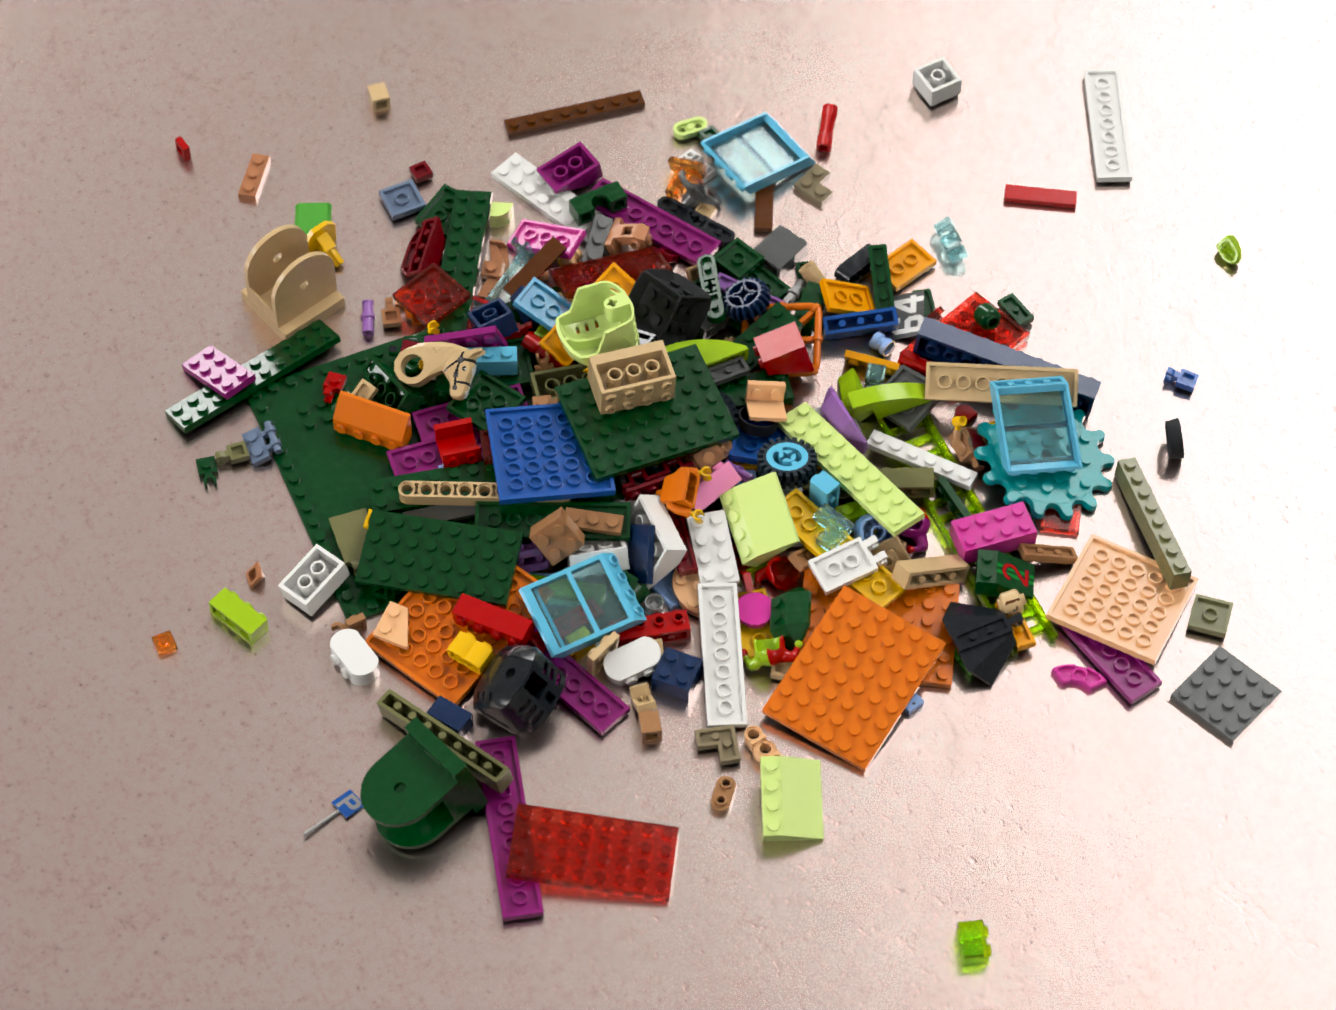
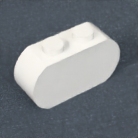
[330,629,380,686]
[604,636,662,686]

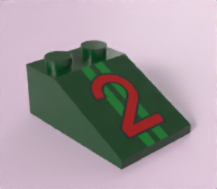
[975,549,1035,599]

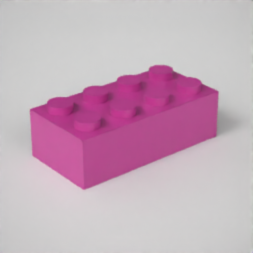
[949,502,1037,563]

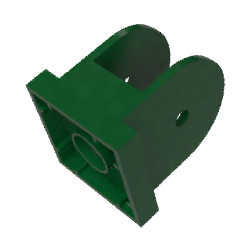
[360,717,488,849]

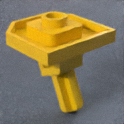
[307,221,344,267]

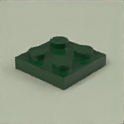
[714,237,764,281]

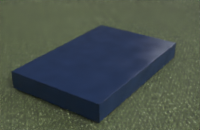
[627,524,655,584]

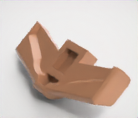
[477,239,511,302]

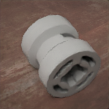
[645,594,664,616]

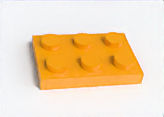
[888,239,937,292]
[819,278,875,314]

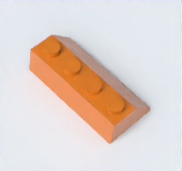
[333,391,412,450]

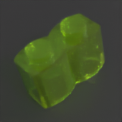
[957,920,992,966]

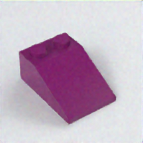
[536,141,603,194]

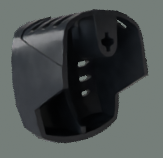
[473,644,566,734]

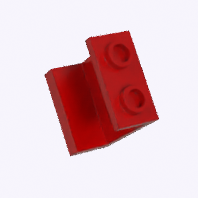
[433,417,482,468]

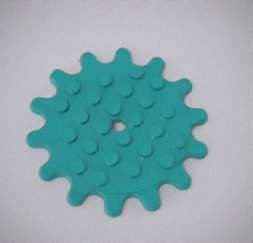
[974,404,1115,521]

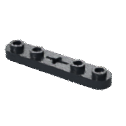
[657,196,735,247]

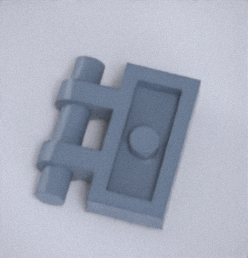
[242,420,282,467]

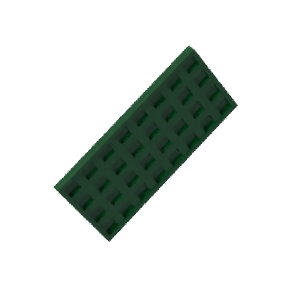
[355,510,524,607]

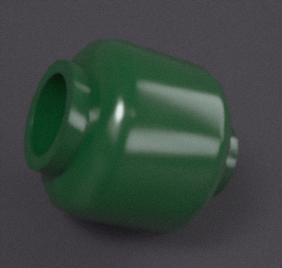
[973,303,1001,330]

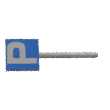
[303,790,364,836]

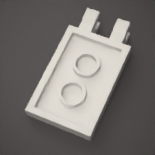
[808,535,888,595]

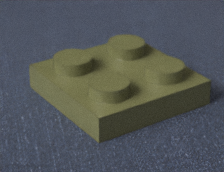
[1187,593,1234,638]

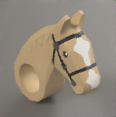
[394,342,485,401]

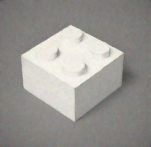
[912,56,962,106]

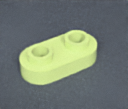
[673,117,707,140]

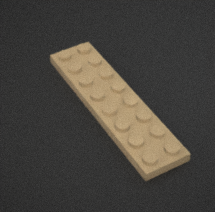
[925,362,1079,408]

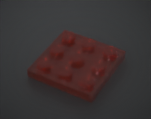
[392,262,471,328]

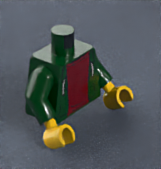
[389,320,440,375]

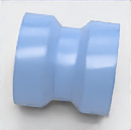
[869,331,895,357]

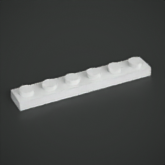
[867,429,978,491]

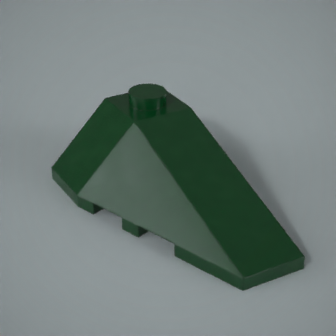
[362,354,424,416]

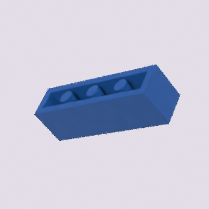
[822,306,899,341]

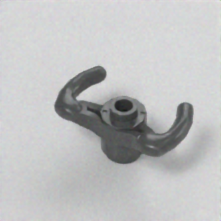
[679,170,722,208]

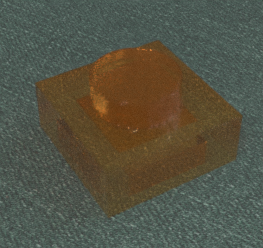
[151,630,178,656]

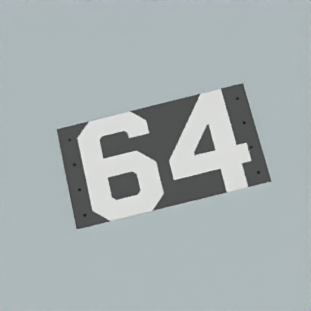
[892,290,924,340]

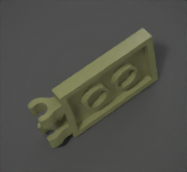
[329,508,367,576]

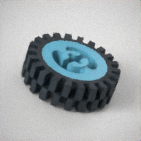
[757,437,817,489]

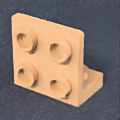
[745,380,787,422]

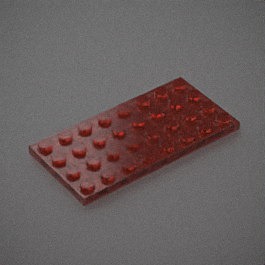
[506,803,679,902]

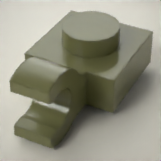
[215,441,250,466]

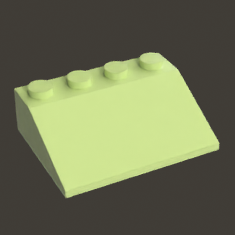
[719,472,800,567]
[760,756,824,841]

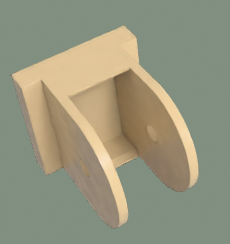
[241,224,346,340]

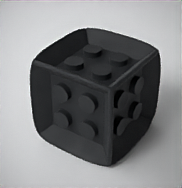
[628,269,712,346]

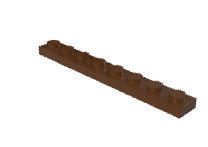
[504,90,645,137]

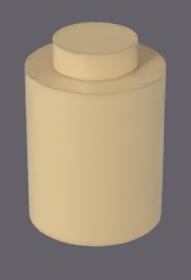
[799,260,826,284]

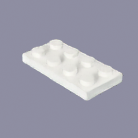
[686,510,740,584]

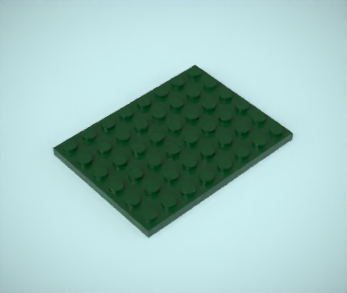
[554,344,740,482]

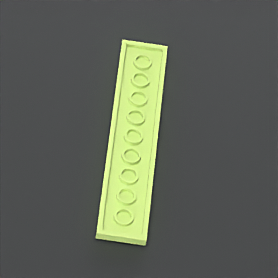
[778,402,925,537]

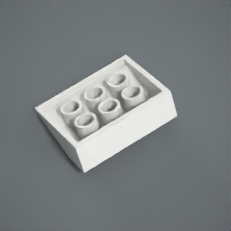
[625,494,687,589]

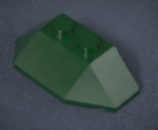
[770,586,812,651]

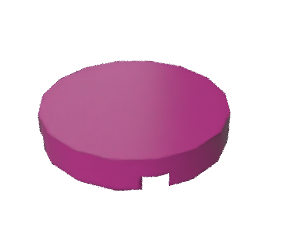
[738,592,771,629]

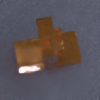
[665,156,706,201]

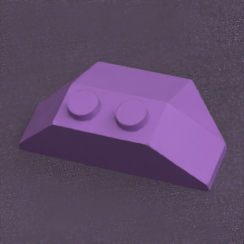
[820,386,867,454]

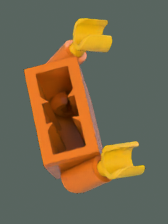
[656,466,712,524]

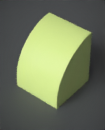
[490,202,514,228]

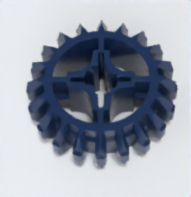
[722,277,771,323]

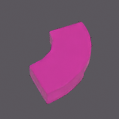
[1052,664,1107,693]

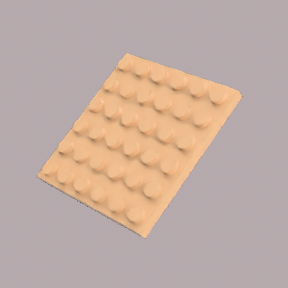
[1045,534,1199,665]

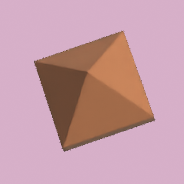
[246,562,265,589]

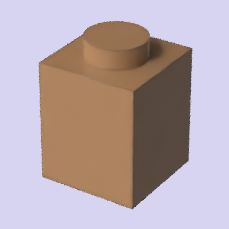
[638,710,662,743]

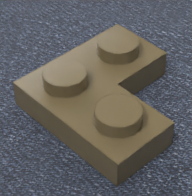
[794,163,833,207]
[694,725,741,765]

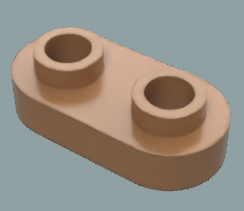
[711,776,736,814]

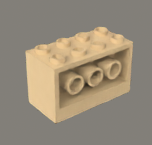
[588,340,676,415]

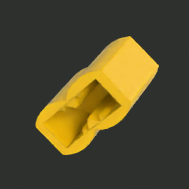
[447,631,494,674]

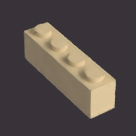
[891,554,970,590]

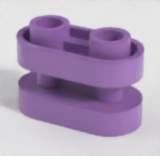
[517,541,550,573]

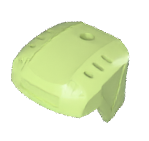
[555,281,640,366]

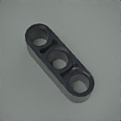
[834,243,871,284]

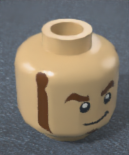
[996,589,1027,617]

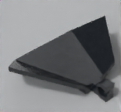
[942,602,1024,687]

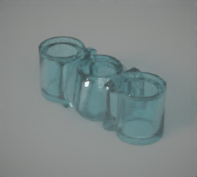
[933,215,970,265]

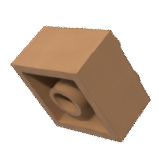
[529,507,585,566]

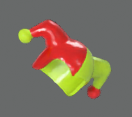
[742,635,803,671]

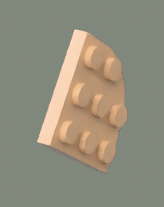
[672,567,700,618]

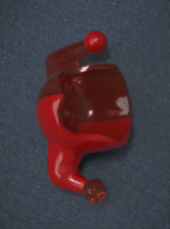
[753,555,800,590]

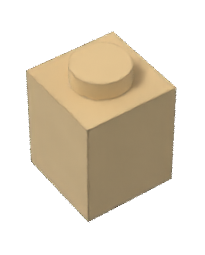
[367,82,391,113]

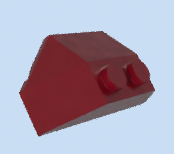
[400,216,446,278]

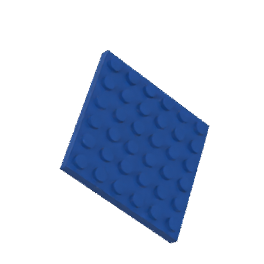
[485,403,616,505]

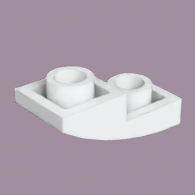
[678,149,717,184]

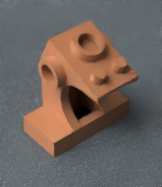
[604,217,653,257]

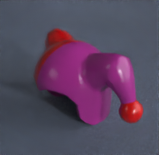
[899,507,930,554]

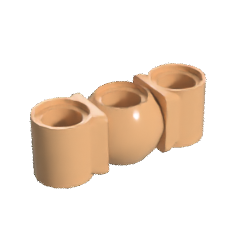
[744,725,783,764]

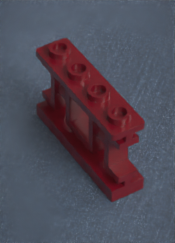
[621,457,696,502]

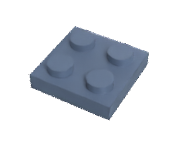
[379,179,426,221]

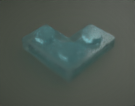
[812,503,855,551]

